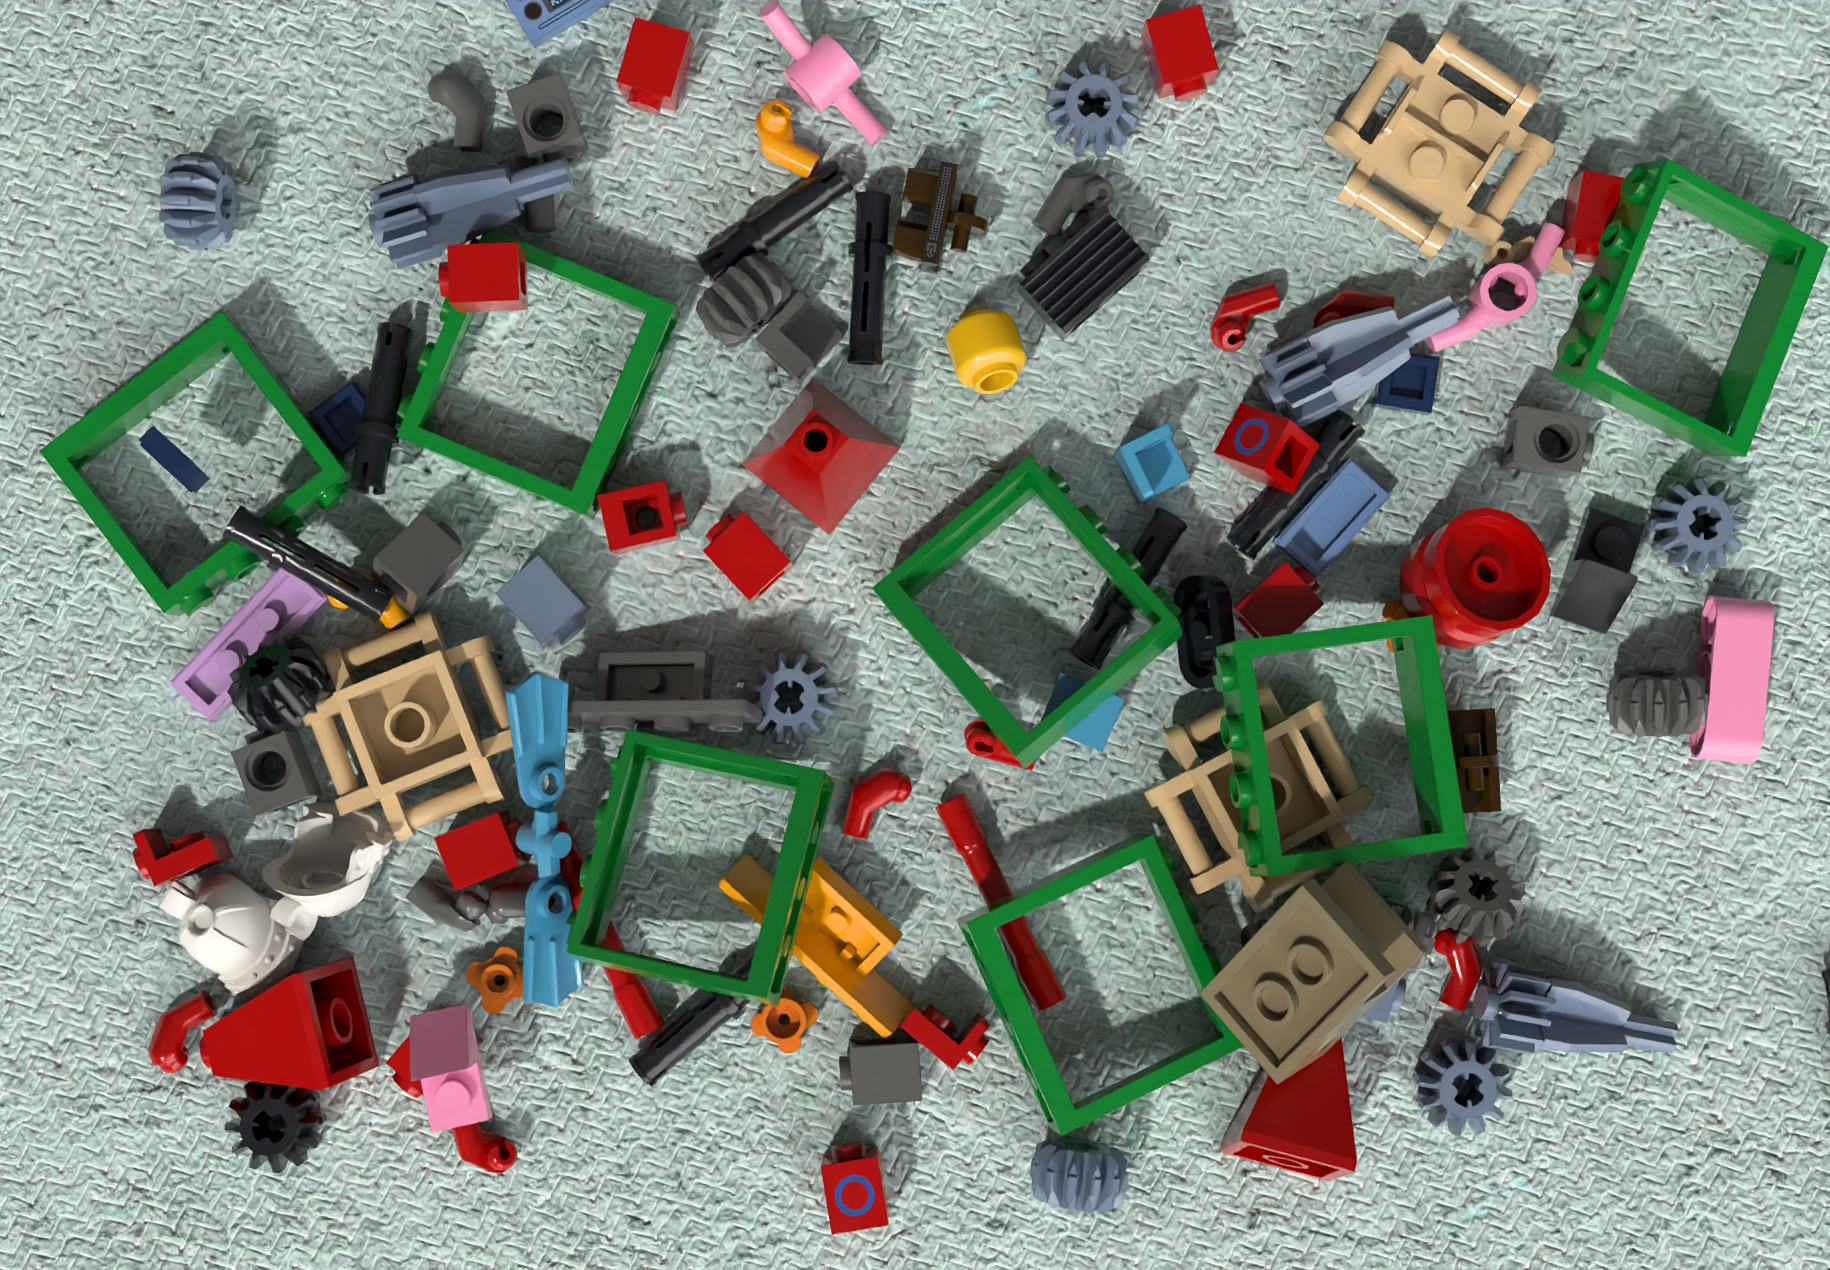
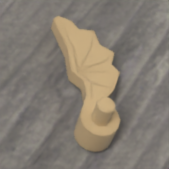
[1483,236,1573,275]

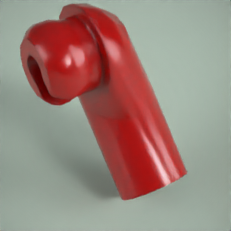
[964,718,1035,771]
[1433,927,1483,1012]
[148,991,218,1073]

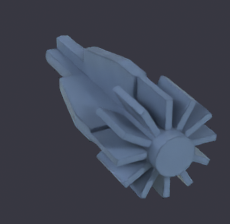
[369,156,575,269]
[1259,292,1460,428]
[1473,962,1679,1054]

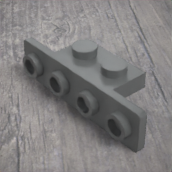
[567,651,763,733]

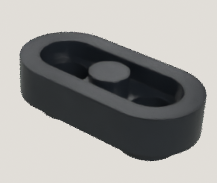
[1173,575,1236,689]

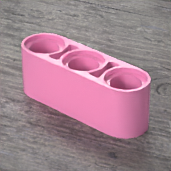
[1689,595,1774,764]

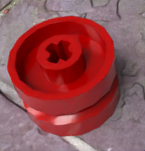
[1399,507,1551,650]

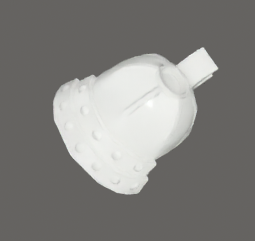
[261,802,394,941]
[159,872,304,998]

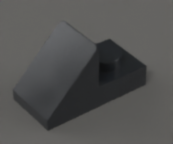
[1550,508,1645,634]

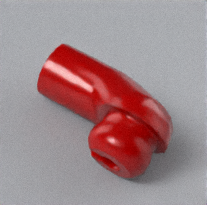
[1210,281,1280,352]
[1314,289,1395,328]
[841,768,912,840]
[451,1122,518,1173]

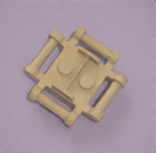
[1323,28,1556,259]
[302,610,513,842]
[1144,679,1374,914]

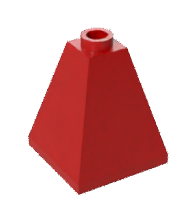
[742,377,900,536]
[199,956,380,1090]
[1219,1037,1357,1182]

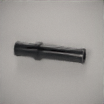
[695,160,854,284]
[847,191,893,366]
[348,322,414,495]
[1226,409,1365,561]
[223,505,395,623]
[1069,507,1188,670]
[629,951,755,1087]

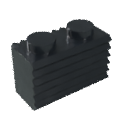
[1018,208,1150,341]

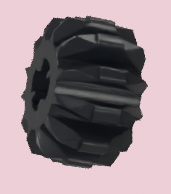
[227,635,331,734]
[224,1081,327,1173]

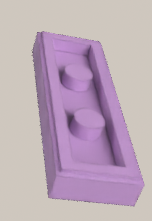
[169,568,329,722]

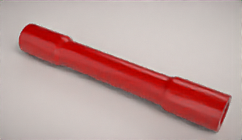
[935,793,1067,1012]
[556,820,665,1039]

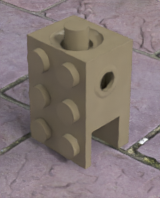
[1200,861,1429,1085]

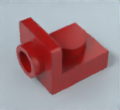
[133,828,234,886]
[899,1002,990,1070]

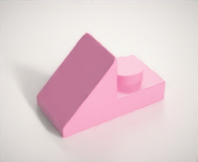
[410,1003,493,1132]

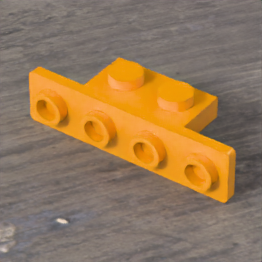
[718,854,911,1038]

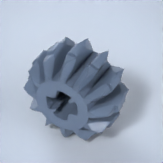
[1044,60,1140,158]
[157,151,240,250]
[1645,476,1749,574]
[743,650,838,745]
[1412,1036,1512,1136]
[1030,1137,1129,1214]

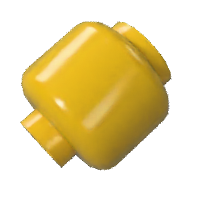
[946,306,1027,394]

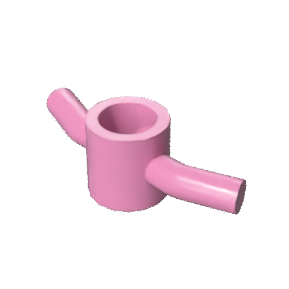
[759,0,888,146]
[1426,222,1565,353]

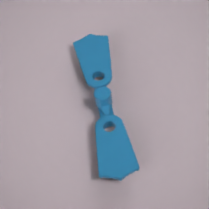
[506,671,584,1007]

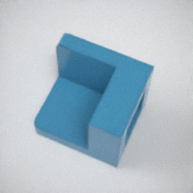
[1114,423,1191,505]
[1040,673,1125,752]

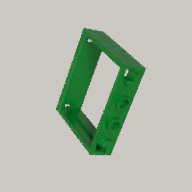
[1551,159,1829,457]
[395,229,680,520]
[40,311,352,617]
[872,455,1183,768]
[1212,615,1468,877]
[566,729,835,1007]
[956,833,1244,1136]

